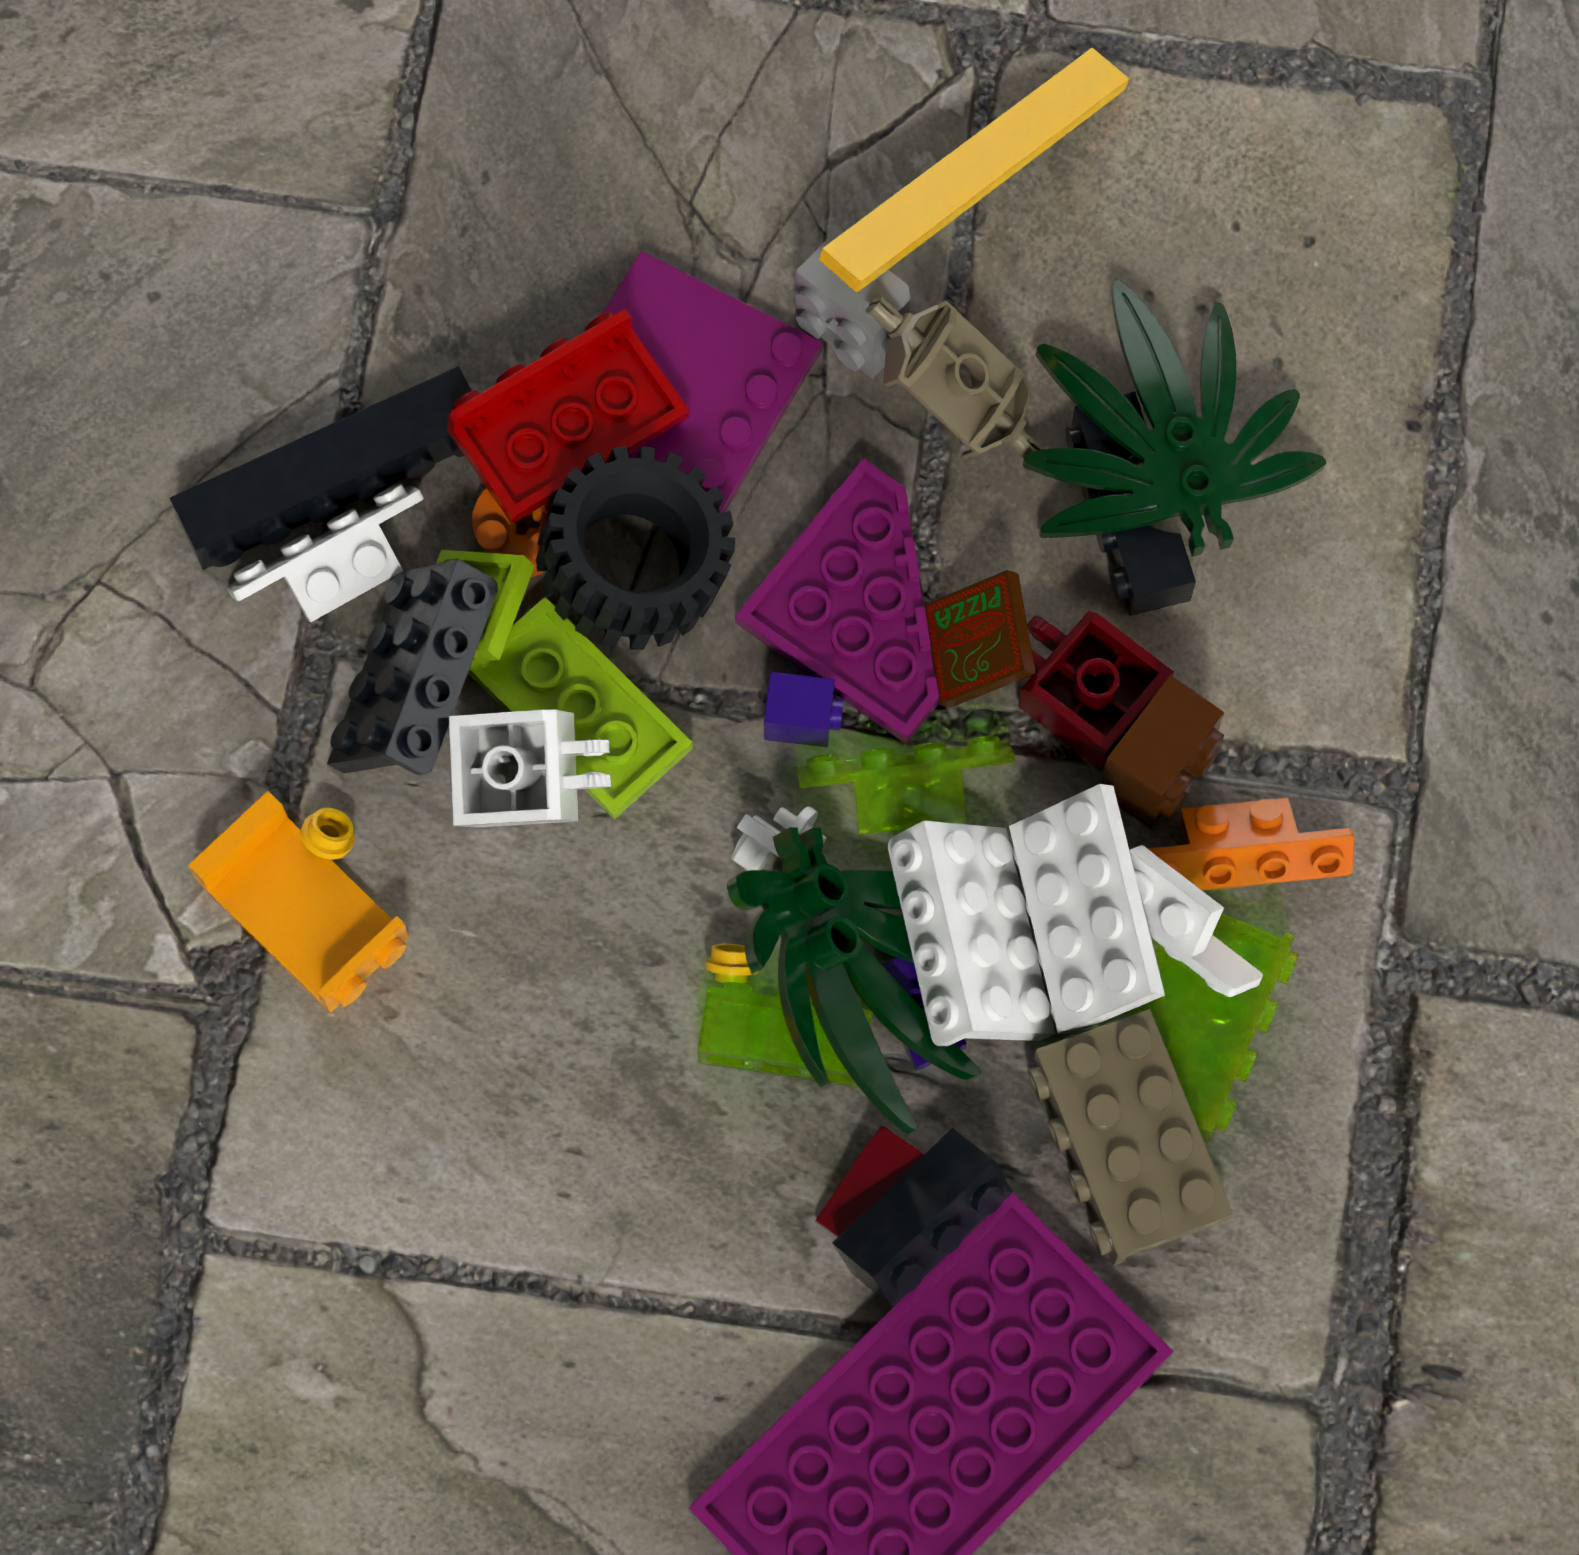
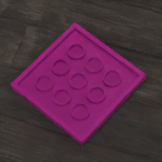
[602,251,822,513]

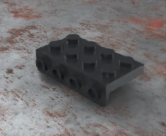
[327,558,498,775]

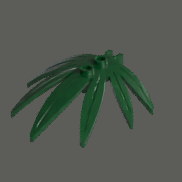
[1023,280,1326,557]
[727,827,981,1134]

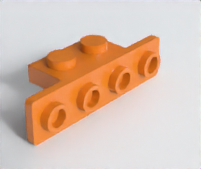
[1148,798,1355,891]

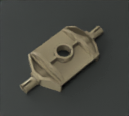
[866,295,1044,460]

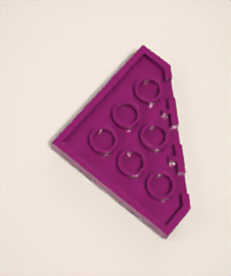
[735,458,939,745]

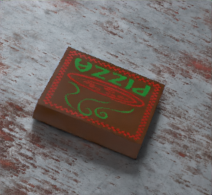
[924,570,1036,708]

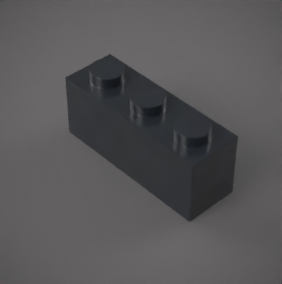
[832,1128,1013,1308]

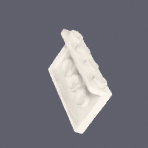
[1009,784,1165,1035]
[888,821,1056,1046]

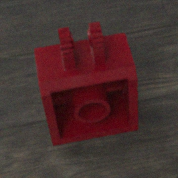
[1018,611,1174,771]

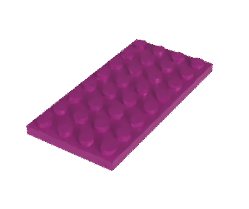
[688,1192,1174,1555]

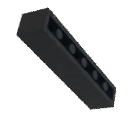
[170,366,472,570]

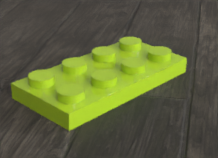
[468,597,693,820]

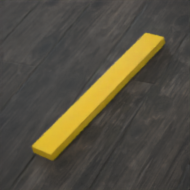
[819,48,1129,293]

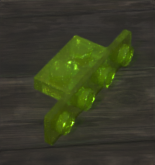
[795,736,1015,835]

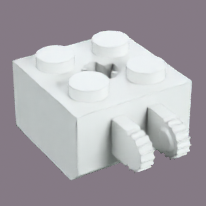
[449,710,611,828]

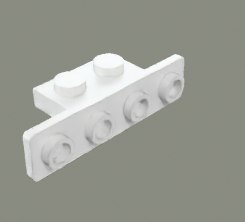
[227,483,424,622]
[1129,845,1263,997]

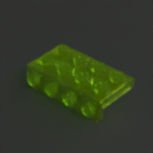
[1128,913,1299,1144]

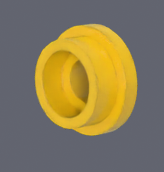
[300,808,355,860]
[704,944,759,984]

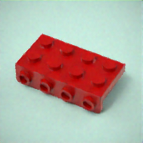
[448,309,690,524]

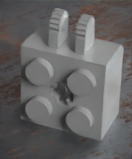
[795,228,910,379]

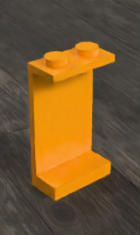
[188,791,409,1013]

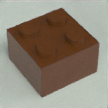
[1101,675,1224,829]

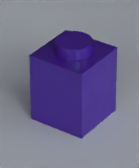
[764,672,844,747]

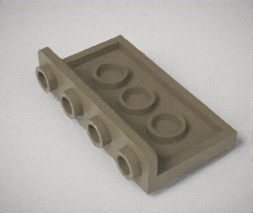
[1028,1009,1234,1266]

